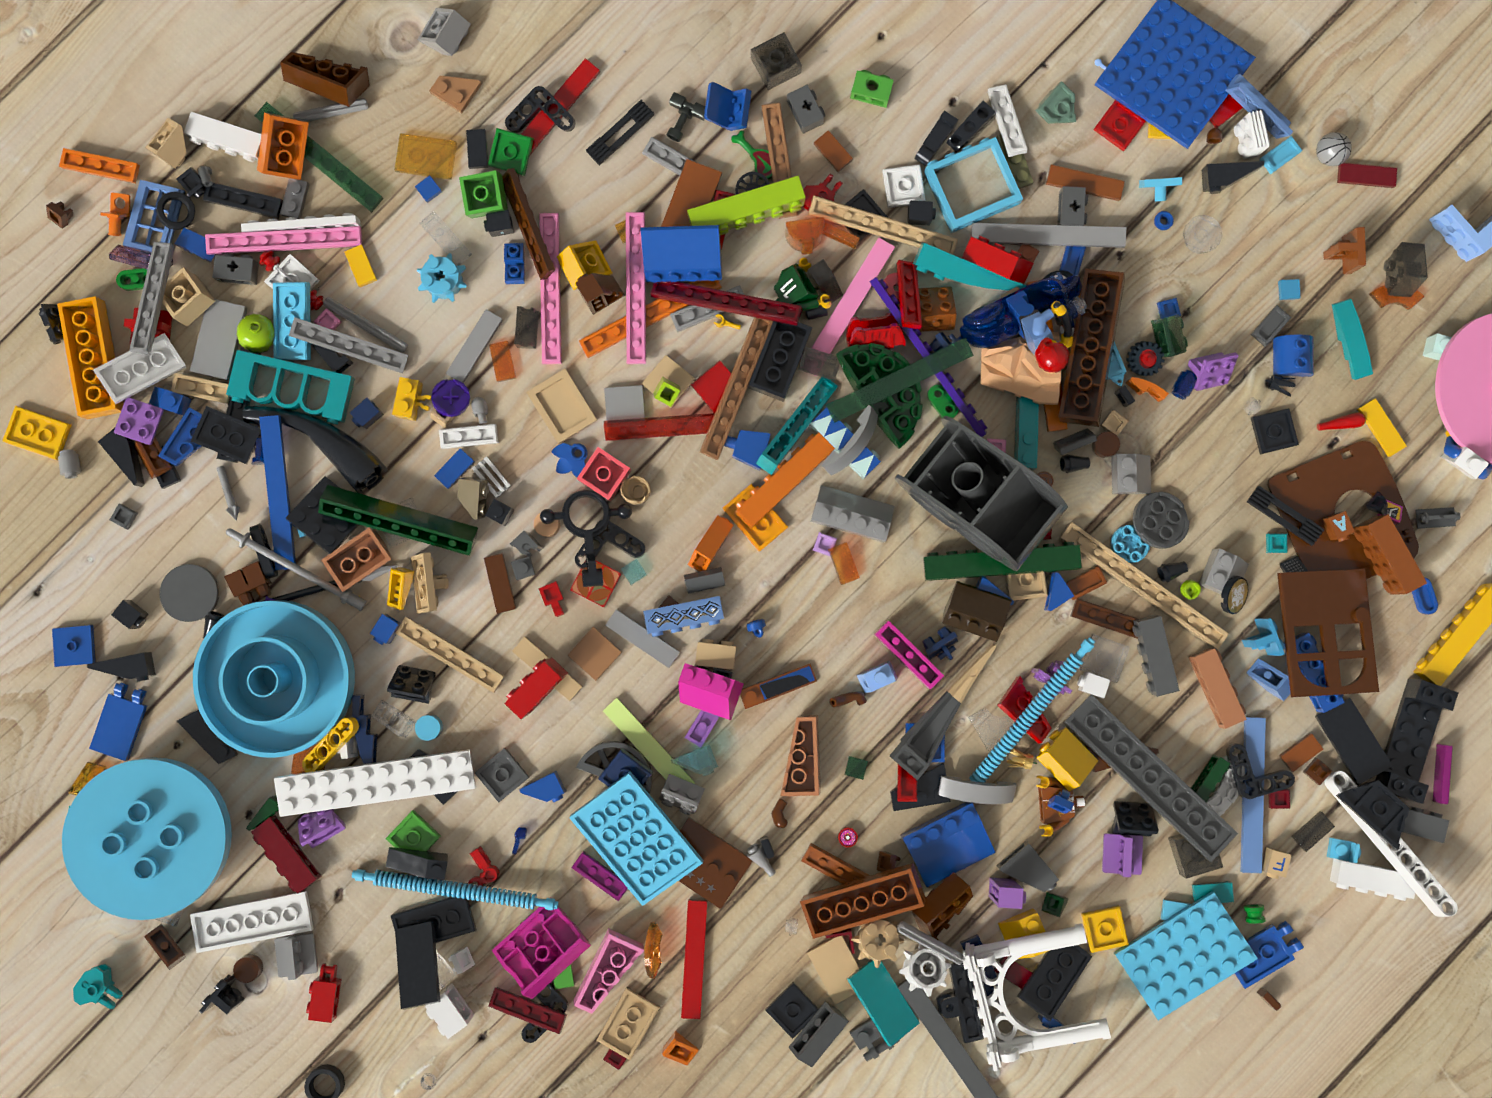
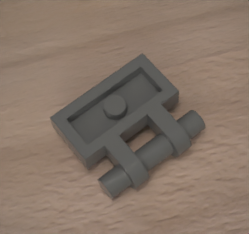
[849,1018,900,1061]

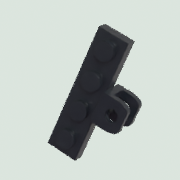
[936,962,984,1044]

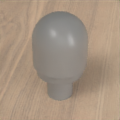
[471,397,488,424]

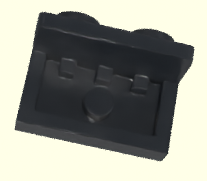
[387,665,436,704]
[1112,801,1159,836]
[199,974,245,1015]

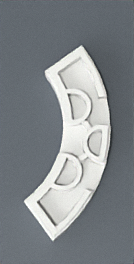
[1206,752,1245,816]

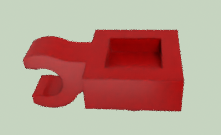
[538,581,564,617]

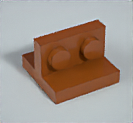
[1323,227,1366,274]

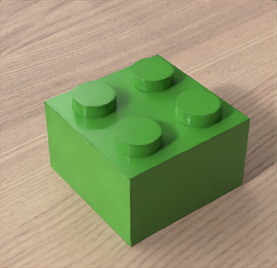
[459,170,508,219]

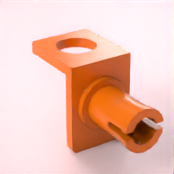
[100,192,130,236]

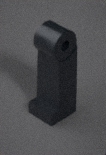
[946,100,995,153]
[914,110,959,166]
[311,344,353,374]

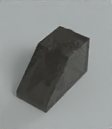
[807,259,843,303]

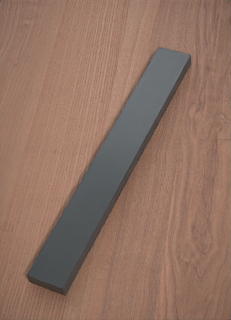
[897,980,998,1098]

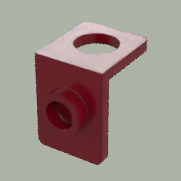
[825,928,855,954]

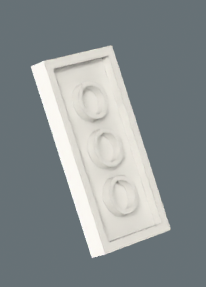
[93,333,186,404]

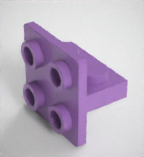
[1188,352,1239,391]
[114,398,164,445]
[1031,660,1072,695]
[298,809,346,849]
[1102,833,1143,877]

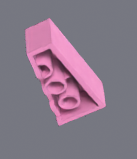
[574,928,644,1014]

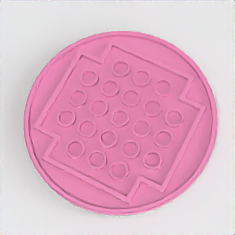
[1435,314,1492,464]

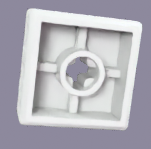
[1234,110,1270,160]

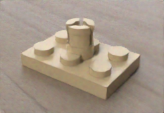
[411,552,449,614]

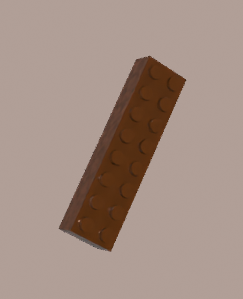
[1058,269,1125,427]

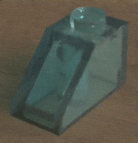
[671,745,718,776]

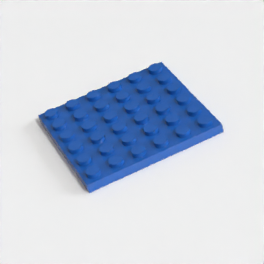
[1095,0,1256,149]

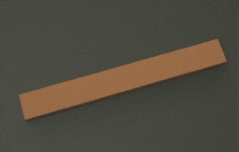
[699,317,773,460]

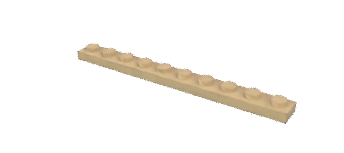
[1059,522,1229,650]

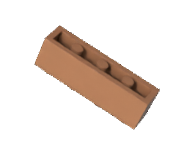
[1188,648,1247,729]

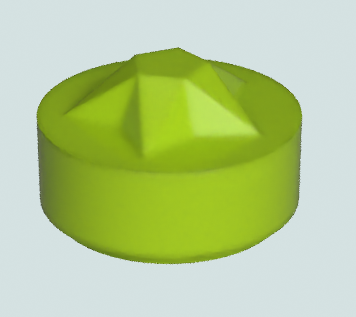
[1180,579,1201,600]

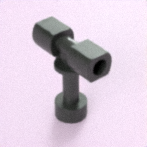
[666,92,705,142]

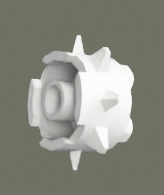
[899,944,951,997]

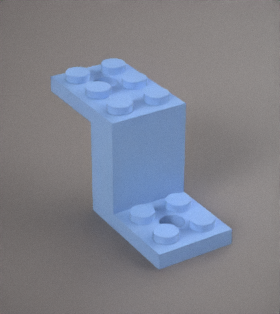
[1429,204,1492,262]

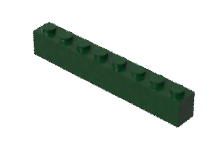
[318,484,478,556]
[923,542,1082,581]

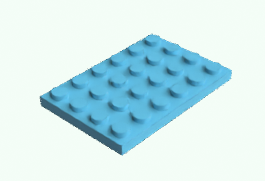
[569,771,704,906]
[1114,891,1258,1020]

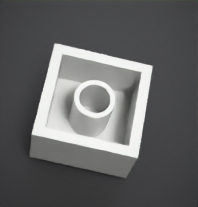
[425,983,474,1039]

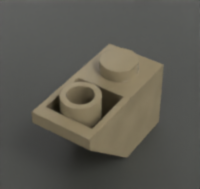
[457,477,489,520]

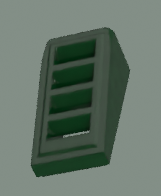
[246,795,279,831]

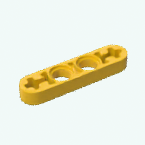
[302,717,359,772]

